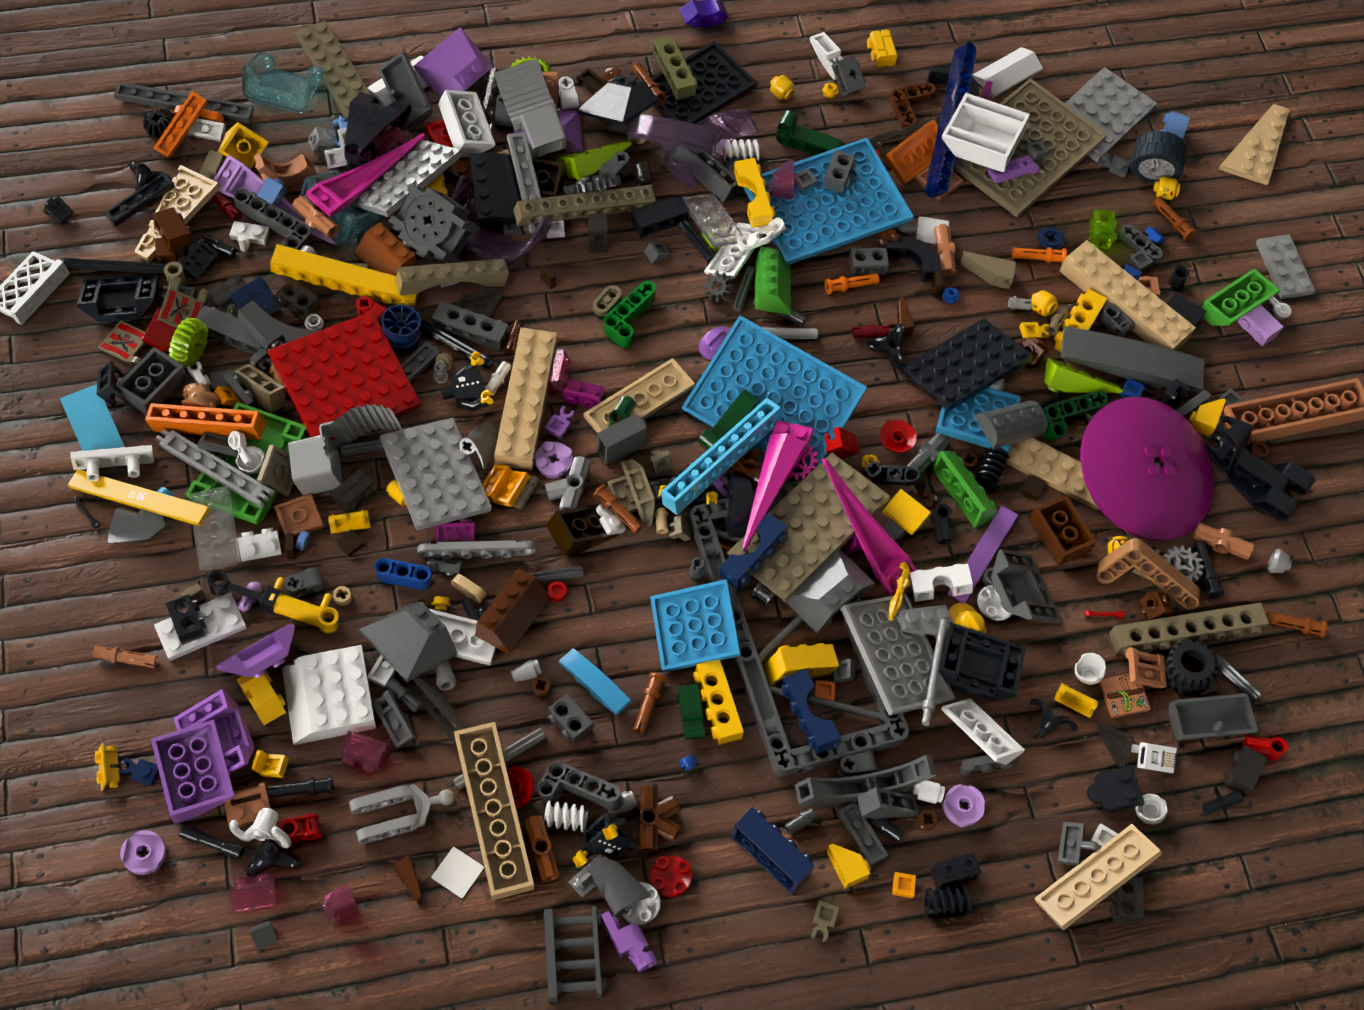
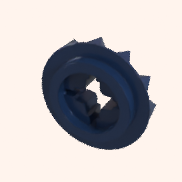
[1037,227,1065,250]

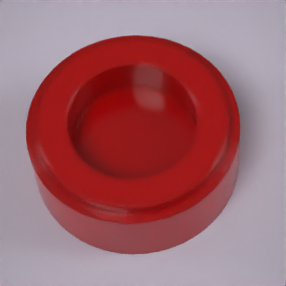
[548,581,567,602]

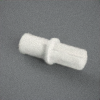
[484,361,511,396]

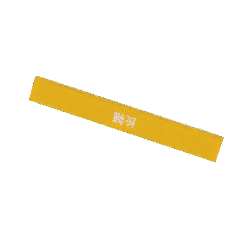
[68,470,210,527]

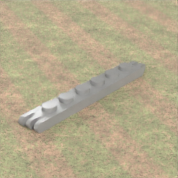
[155,429,274,508]

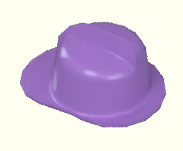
[699,326,731,360]

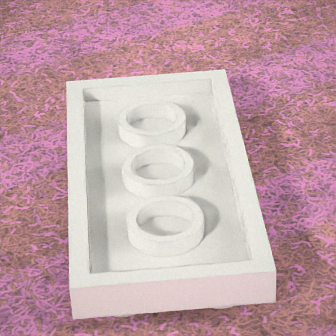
[154,592,247,661]
[430,609,496,666]

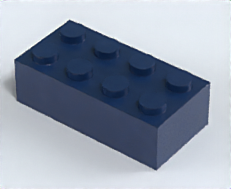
[731,807,815,895]

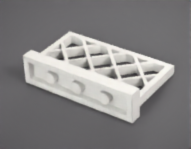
[0,251,70,325]

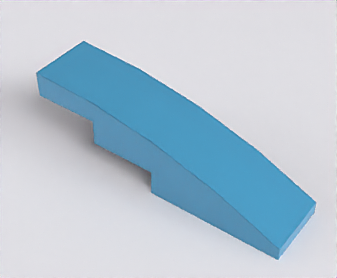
[559,648,631,715]

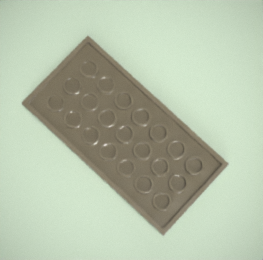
[727,453,890,602]

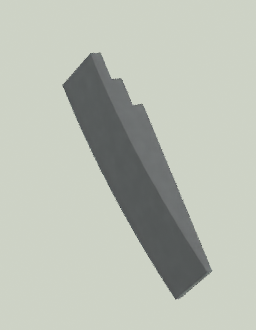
[1061,326,1204,393]

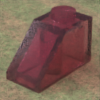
[768,159,794,198]

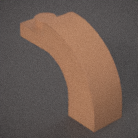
[254,153,317,187]

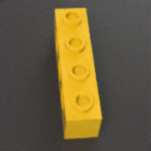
[1054,289,1107,352]
[693,660,744,745]

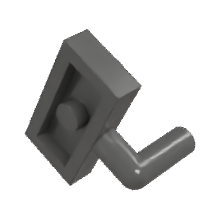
[1058,822,1100,866]

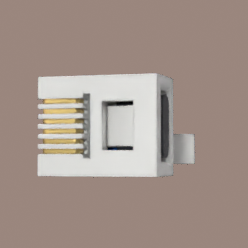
[1131,742,1177,773]

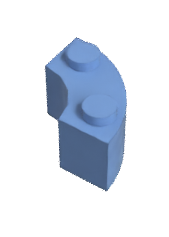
[1160,110,1190,139]

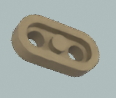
[593,285,622,316]

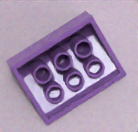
[151,720,235,824]

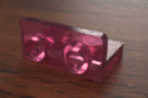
[229,873,277,912]

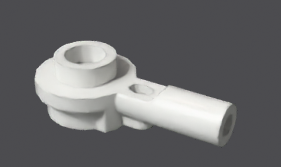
[1268,296,1292,320]
[228,431,252,466]

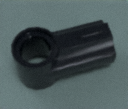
[931,503,953,545]

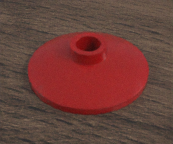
[879,420,917,453]
[507,766,534,809]

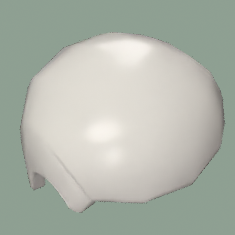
[236,446,265,475]
[1074,653,1106,685]
[1135,794,1168,825]

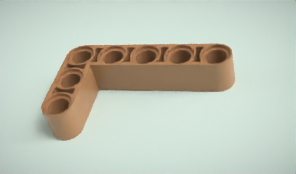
[1097,538,1200,609]

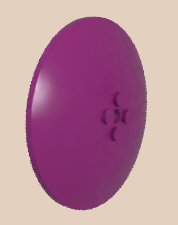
[1080,397,1214,541]

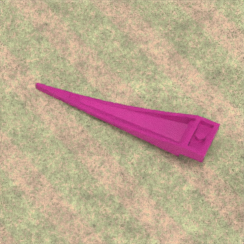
[306,133,425,217]
[742,420,814,551]
[822,459,916,596]

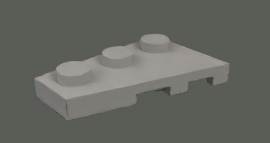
[896,605,954,639]

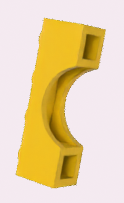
[734,158,775,228]

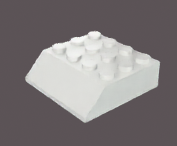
[942,93,1030,173]
[282,645,376,745]

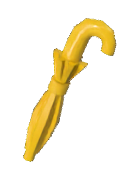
[888,562,911,621]

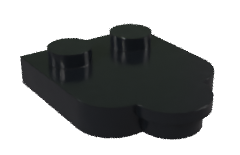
[1087,765,1144,812]

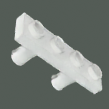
[71,445,154,482]

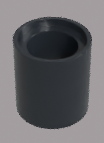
[1168,266,1189,289]

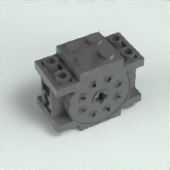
[388,184,480,263]

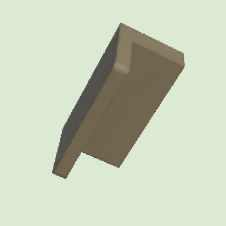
[199,144,227,180]

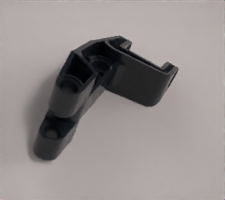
[344,92,411,172]
[1204,416,1315,522]

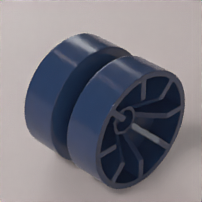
[381,305,421,355]

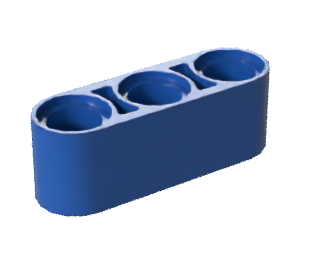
[374,558,432,590]

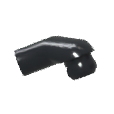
[462,598,487,620]

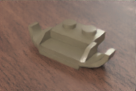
[607,459,655,528]

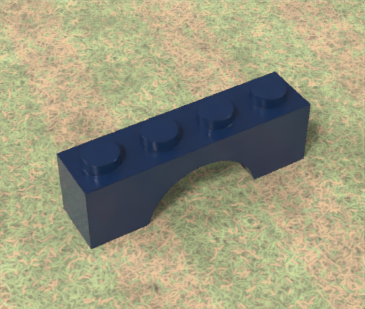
[719,513,788,590]
[781,669,841,755]

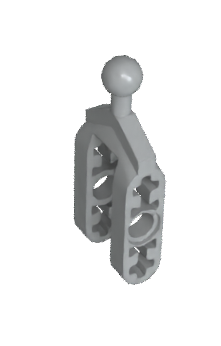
[349,784,455,844]

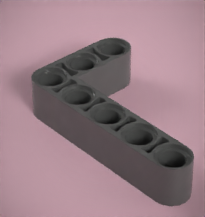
[234,189,312,250]

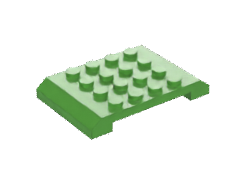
[185,402,307,525]

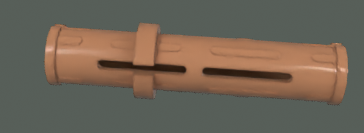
[93,645,158,668]

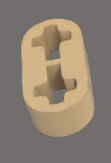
[451,574,487,603]

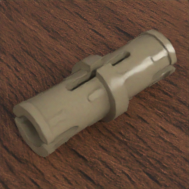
[1046,307,1069,335]

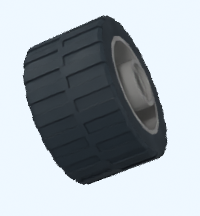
[1131,131,1187,183]

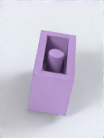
[1238,305,1283,346]

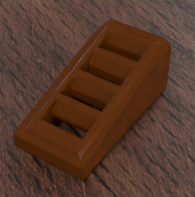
[897,297,914,337]
[394,855,422,904]

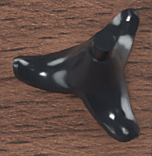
[129,161,171,191]
[868,323,905,370]
[1030,699,1078,739]
[243,839,301,877]

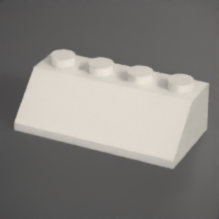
[438,90,496,157]

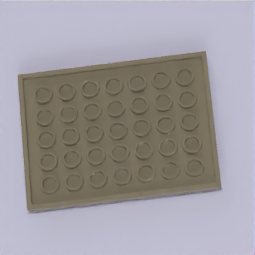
[940,78,1107,217]

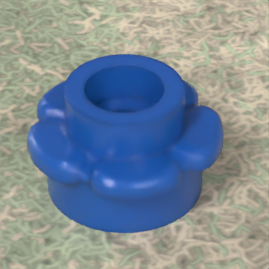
[942,287,960,304]
[679,754,699,771]

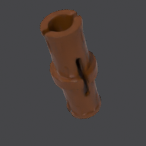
[503,320,524,356]

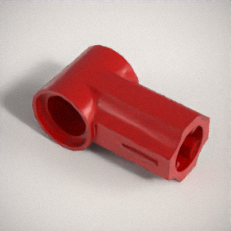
[1243,734,1288,761]

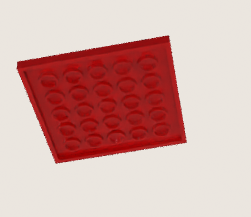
[268,311,421,442]

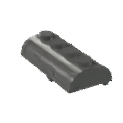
[378,50,433,128]
[974,400,1048,449]
[1168,693,1258,741]

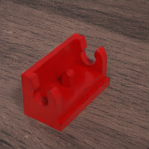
[825,427,859,459]

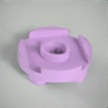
[535,441,573,479]
[942,784,985,828]
[120,830,166,875]

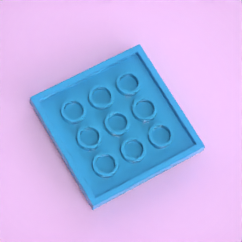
[935,387,1021,453]
[650,579,741,673]

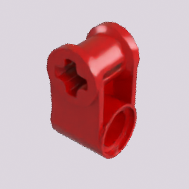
[356,296,386,326]
[279,813,322,843]

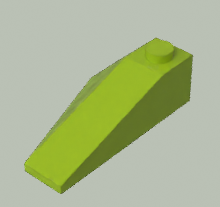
[556,141,632,180]
[1044,358,1123,393]

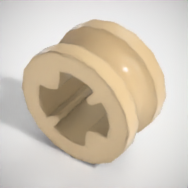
[333,586,352,606]

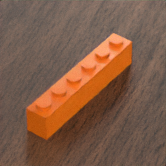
[145,403,266,440]

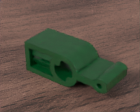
[677,684,705,740]

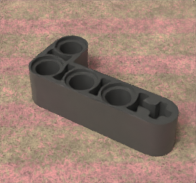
[537,762,624,811]

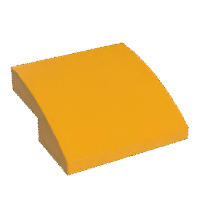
[482,464,530,507]

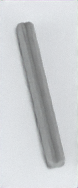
[453,728,546,790]

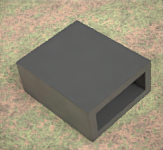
[597,413,648,466]

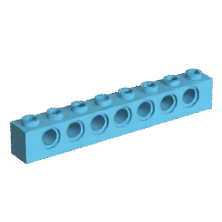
[661,398,782,515]

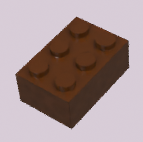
[1029,495,1097,566]

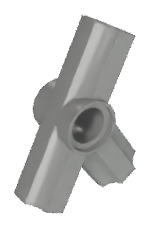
[545,456,590,511]

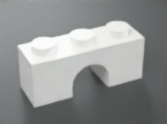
[910,564,973,602]

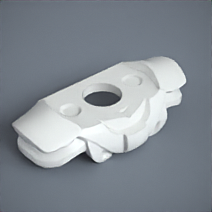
[737,217,786,251]

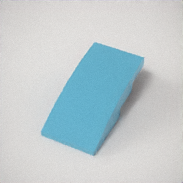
[60,384,125,451]

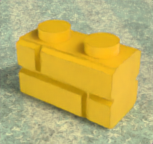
[867,30,898,68]

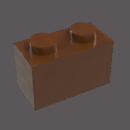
[153,207,192,251]

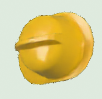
[949,603,987,634]

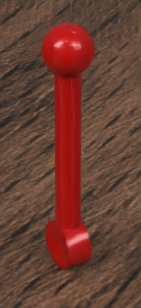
[1085,610,1125,619]

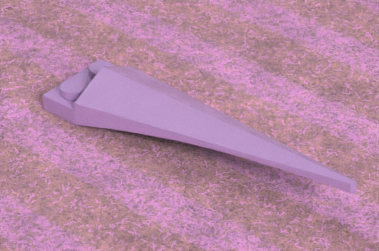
[213,155,337,245]

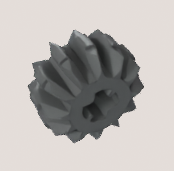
[702,271,733,302]

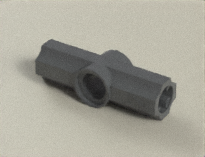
[907,433,953,474]

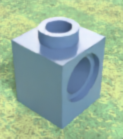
[257,177,287,207]

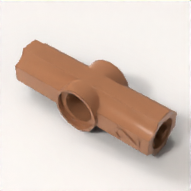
[292,196,340,238]
[934,224,956,276]
[1193,522,1254,560]

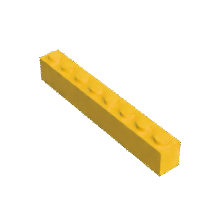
[270,244,419,308]

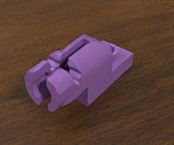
[601,911,657,972]

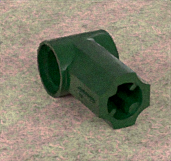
[608,396,637,427]

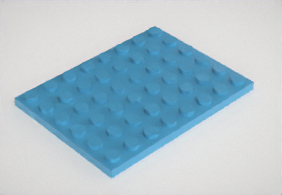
[743,138,914,266]
[681,315,867,480]

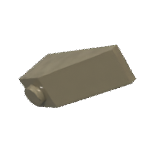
[960,251,1016,289]
[234,363,287,413]

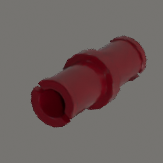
[213,192,242,222]
[852,324,890,339]

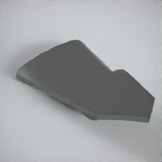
[459,421,498,470]
[108,507,166,544]
[589,857,651,917]

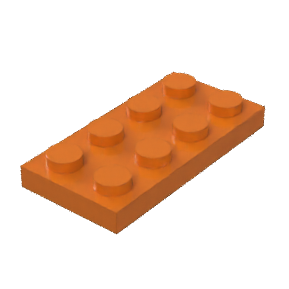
[885,119,949,185]

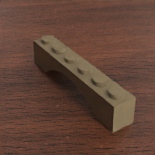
[395,259,509,295]

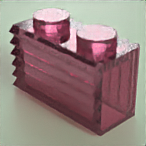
[339,730,389,772]
[322,884,360,925]

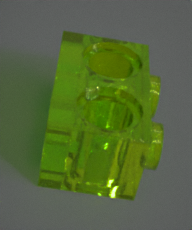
[1089,209,1117,250]

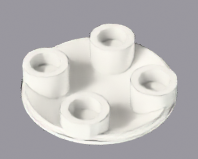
[977,585,1012,621]
[621,882,661,925]

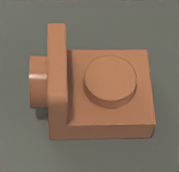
[1138,276,1160,297]

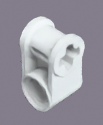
[558,76,579,110]

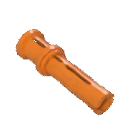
[1012,247,1067,264]
[824,272,879,295]

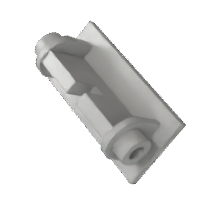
[568,854,608,898]

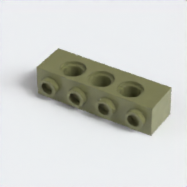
[653,35,698,100]

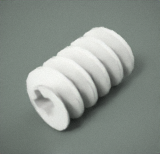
[724,139,760,161]
[544,800,589,832]

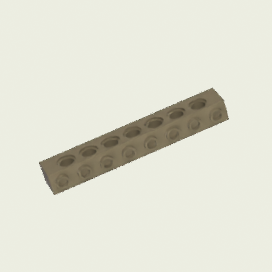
[513,185,656,226]
[1109,602,1269,656]

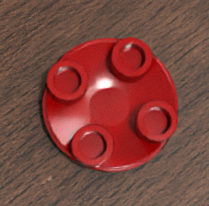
[650,855,692,897]

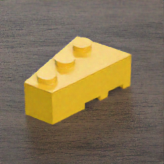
[764,643,839,686]

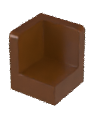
[155,238,177,263]

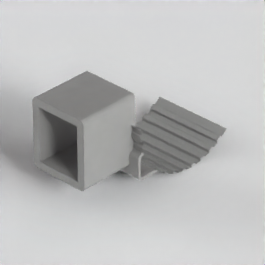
[494,58,566,158]
[288,404,403,496]

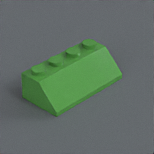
[755,246,791,315]
[1202,269,1280,326]
[932,450,997,528]

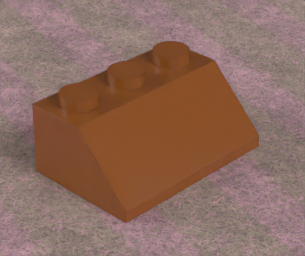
[354,222,417,276]

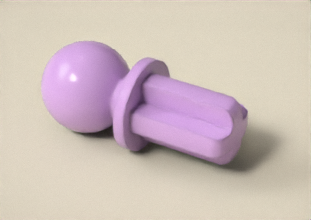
[238,581,263,612]

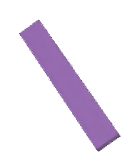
[948,505,1018,604]

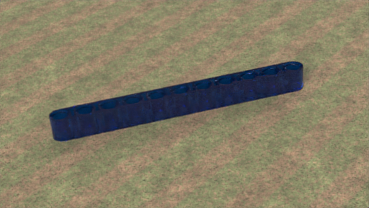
[925,42,977,198]

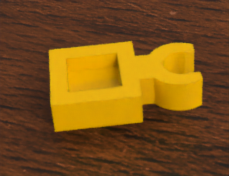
[1019,322,1051,339]

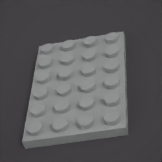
[1065,67,1157,163]
[350,139,463,217]
[380,418,491,531]
[841,593,955,716]

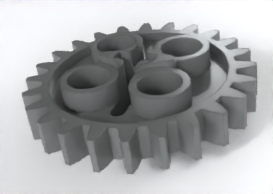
[564,175,621,195]

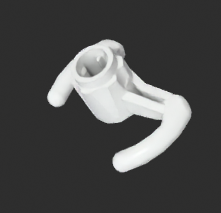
[230,808,291,848]

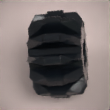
[143,108,173,139]

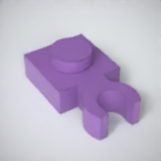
[545,406,574,440]

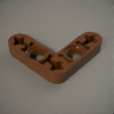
[889,82,936,131]

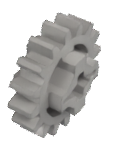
[1162,545,1204,583]

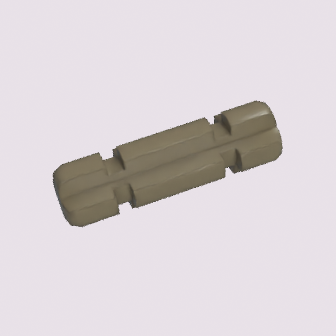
[514,475,539,510]

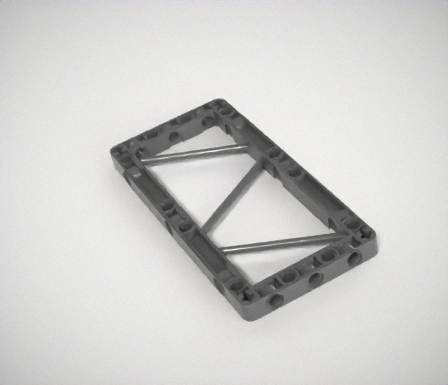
[689,480,909,777]

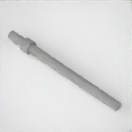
[922,619,948,726]

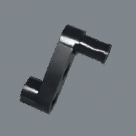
[866,461,926,491]

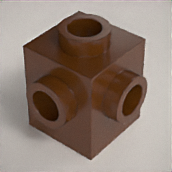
[1019,336,1049,365]
[1140,590,1174,620]

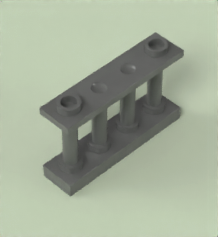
[544,906,606,1003]

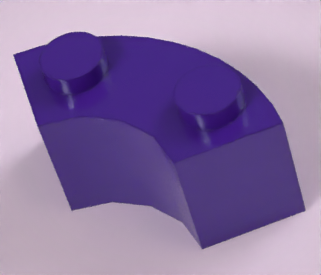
[680,0,729,28]

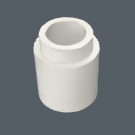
[913,780,945,804]

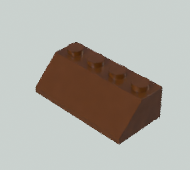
[475,568,550,655]

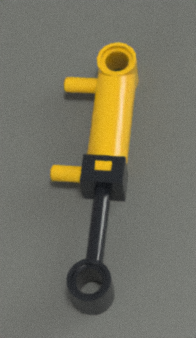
[207,569,339,634]

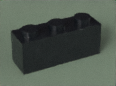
[632,196,689,238]

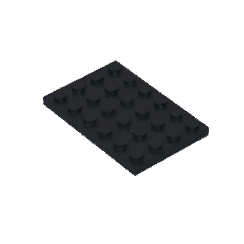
[651,41,757,133]
[901,318,1033,411]

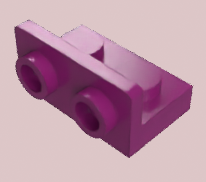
[563,379,605,408]
[435,519,475,544]

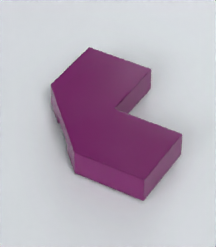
[981,80,993,100]

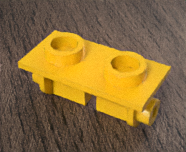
[328,510,370,534]
[1054,683,1098,718]
[95,743,120,791]

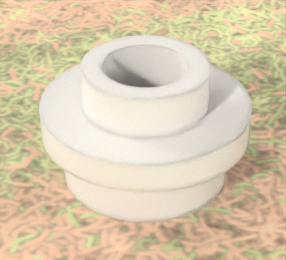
[305,314,324,330]

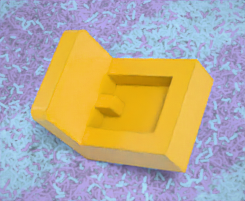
[251,750,289,778]

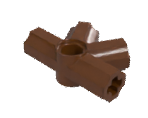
[730,448,765,486]
[639,786,681,852]

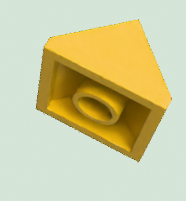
[219,122,269,169]
[882,489,931,535]

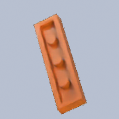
[153,91,208,159]

